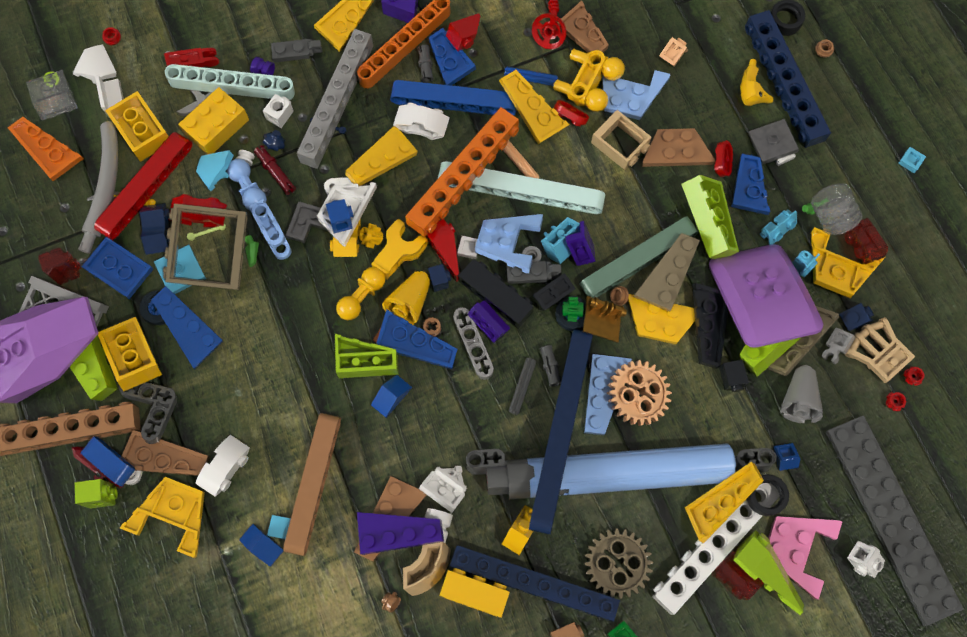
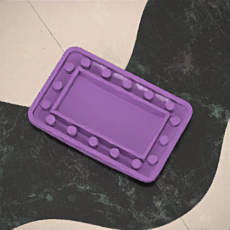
[709,244,823,348]

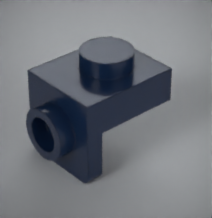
[840,303,874,331]

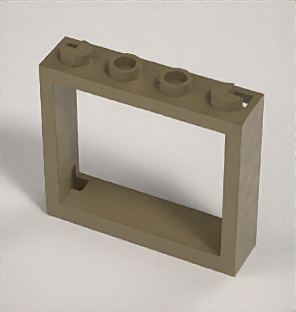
[163,204,248,291]

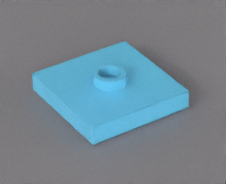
[154,245,206,294]

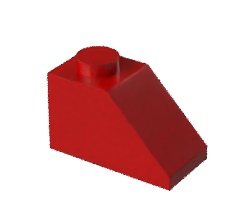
[446,13,480,51]

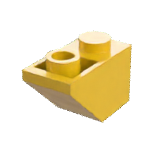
[501,505,533,555]

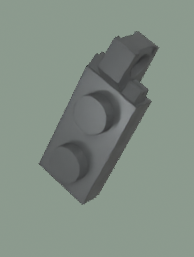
[271,39,322,62]
[507,261,561,284]

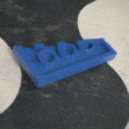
[376,310,457,369]

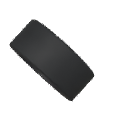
[771,0,806,36]
[746,474,789,516]

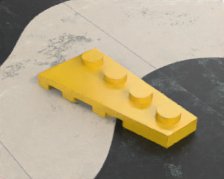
[345,126,418,186]

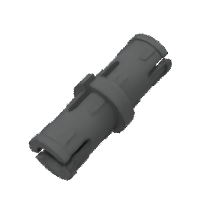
[418,45,434,83]
[540,345,561,387]

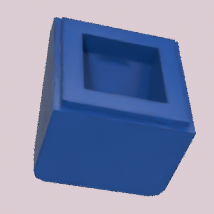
[773,443,800,471]

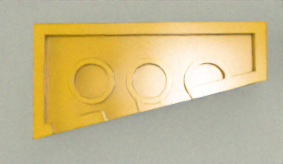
[314,0,374,52]
[499,70,570,144]
[685,462,764,543]

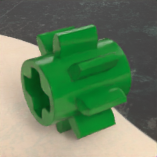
[562,297,583,322]

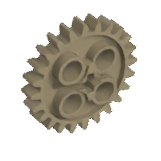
[584,528,653,599]

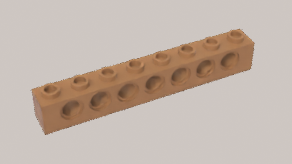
[0,402,141,456]

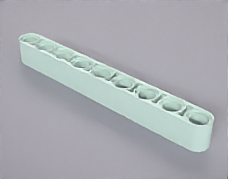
[438,162,605,214]

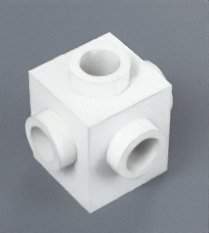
[847,541,885,578]

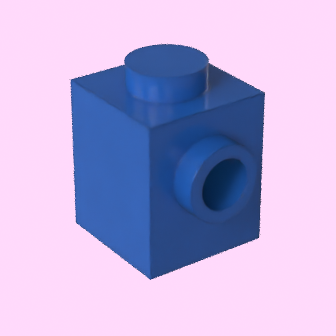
[326,199,354,234]

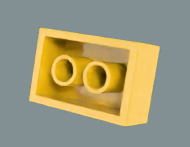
[178,87,249,155]
[105,91,169,162]
[98,317,162,392]
[439,568,510,618]

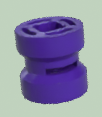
[250,56,275,75]

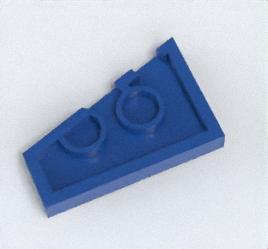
[731,154,770,215]

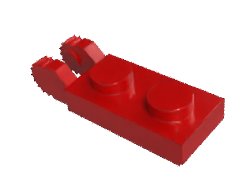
[164,47,219,67]

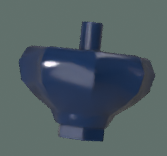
[263,130,285,151]

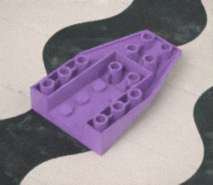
[0,297,98,403]

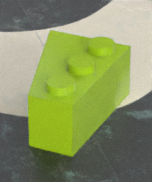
[335,334,399,378]
[740,337,801,377]

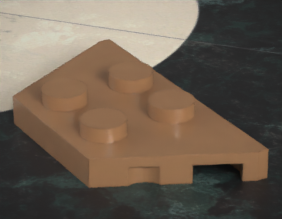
[642,128,715,167]

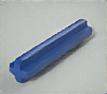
[504,66,558,86]

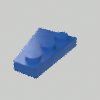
[429,28,476,86]

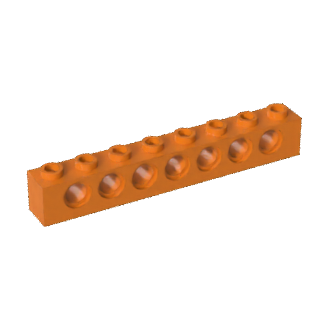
[405,107,519,237]

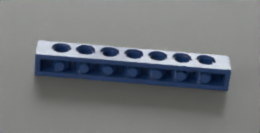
[745,10,831,148]
[450,545,620,622]

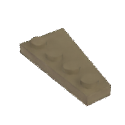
[634,233,700,312]

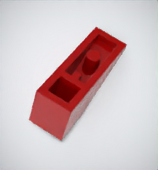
[425,219,459,282]

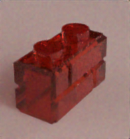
[844,218,888,264]
[38,247,81,285]
[714,550,764,600]

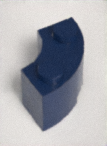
[139,203,170,255]

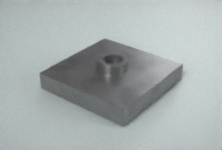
[748,119,799,165]

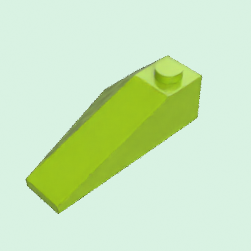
[734,530,804,615]

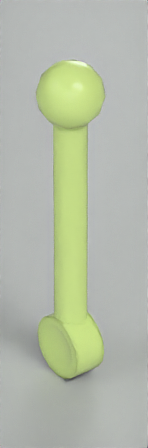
[187,224,226,241]

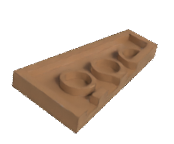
[122,430,210,476]
[354,476,427,562]

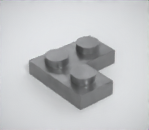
[286,202,328,243]

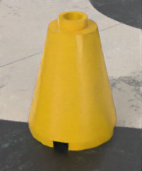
[382,271,431,325]

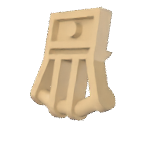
[844,317,915,383]

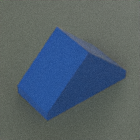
[371,375,412,418]
[239,524,283,567]

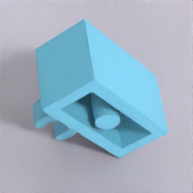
[541,217,581,264]

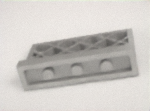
[19,276,109,327]

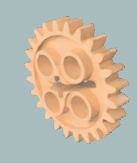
[607,360,672,426]

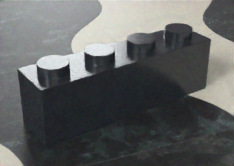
[458,259,534,329]

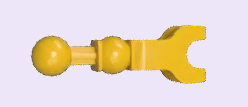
[336,219,428,321]

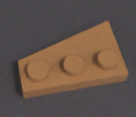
[557,0,609,53]

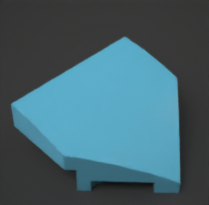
[196,150,234,191]

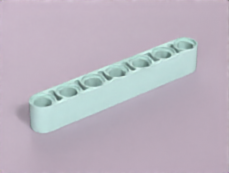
[165,64,295,100]

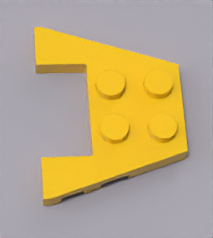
[811,227,885,298]
[120,477,205,558]

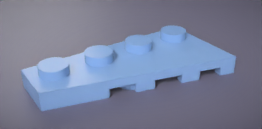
[584,354,632,435]

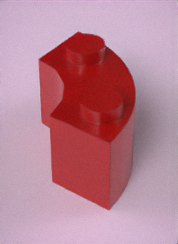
[169,194,227,227]

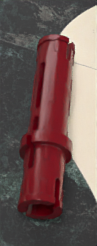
[254,145,296,195]

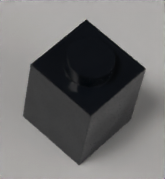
[719,360,749,392]

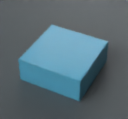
[898,147,926,173]
[267,515,291,539]

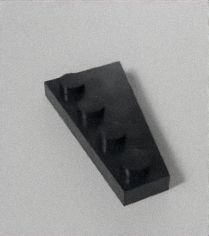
[692,283,729,369]

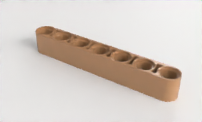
[283,413,341,556]

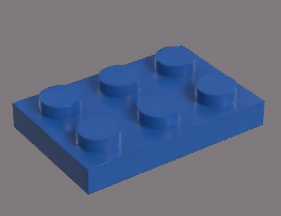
[82,237,153,299]

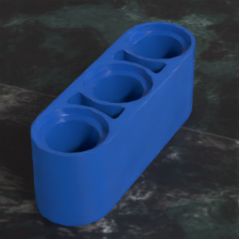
[80,436,136,487]

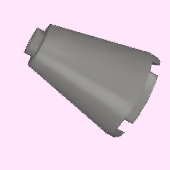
[780,365,823,423]

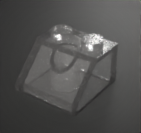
[26,70,78,120]

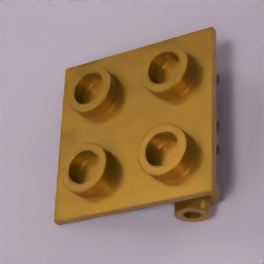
[583,296,627,343]

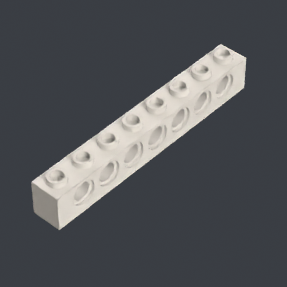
[652,473,780,615]

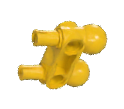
[553,49,625,112]

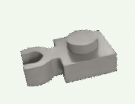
[822,328,855,364]

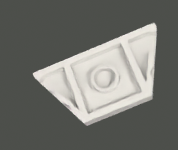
[317,182,377,247]

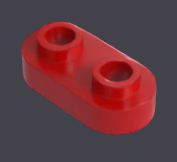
[554,100,589,126]
[714,140,733,177]

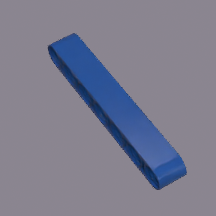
[390,80,517,115]

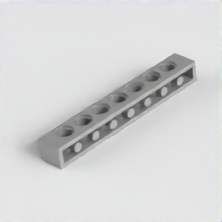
[297,29,373,169]

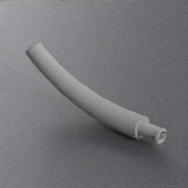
[78,121,119,254]

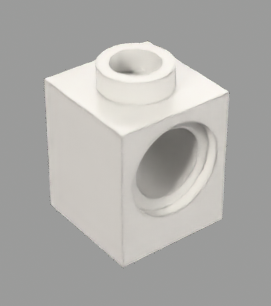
[263,94,294,128]

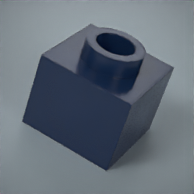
[428,264,451,292]

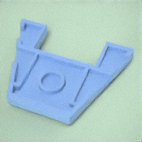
[602,70,670,120]
[475,214,543,274]

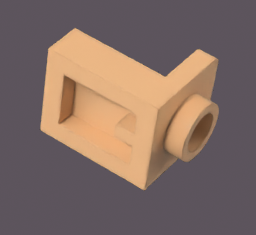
[659,37,688,67]

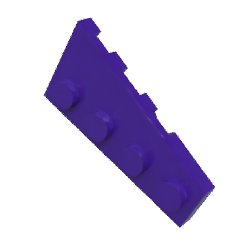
[357,512,444,555]

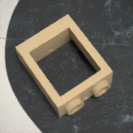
[591,110,651,170]

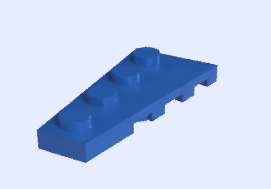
[151,286,223,369]

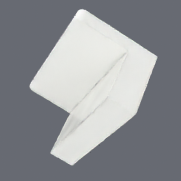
[95,75,124,118]

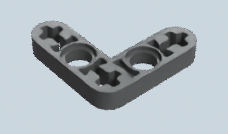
[119,382,177,444]

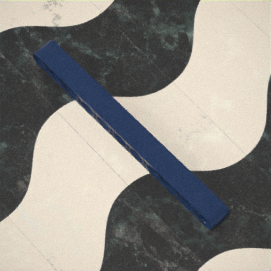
[529,329,593,535]

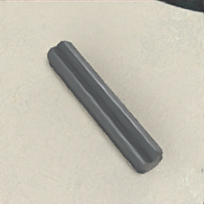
[509,358,536,415]

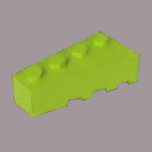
[681,175,739,259]
[70,335,118,401]

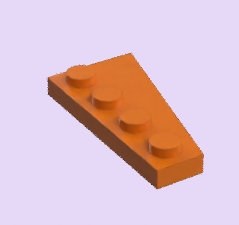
[8,117,84,181]

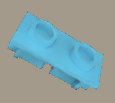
[760,210,797,245]
[792,250,820,278]

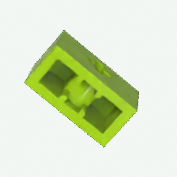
[75,479,118,508]

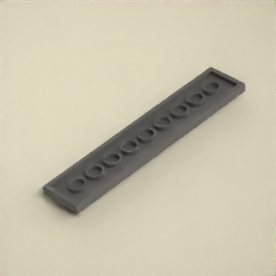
[826,415,964,626]

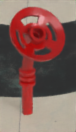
[532,0,566,49]

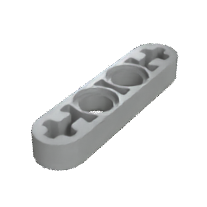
[453,307,494,380]

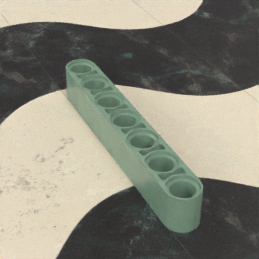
[579,216,699,298]

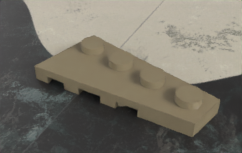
[767,306,839,376]

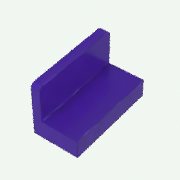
[565,221,596,266]
[467,301,510,343]

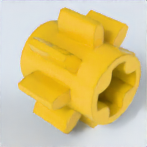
[359,223,383,249]

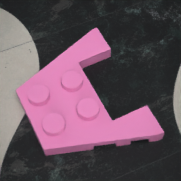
[768,516,842,600]

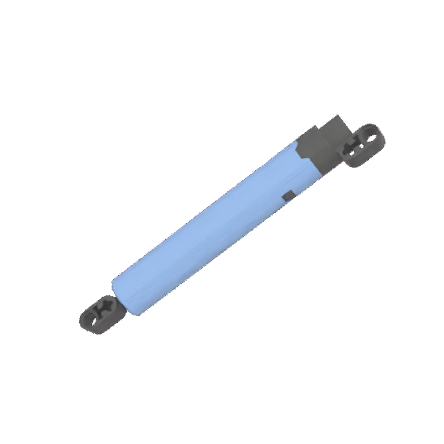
[466,443,776,500]

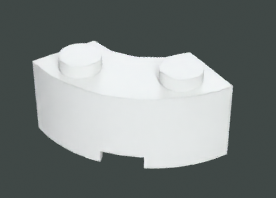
[393,103,449,140]
[196,435,250,496]

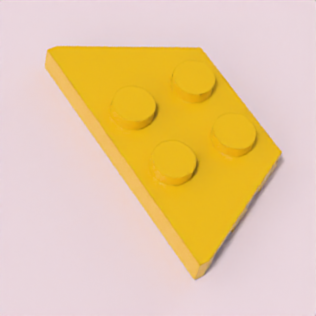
[627,294,695,344]

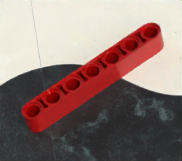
[94,132,193,240]

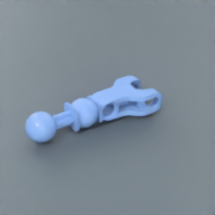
[227,158,292,260]

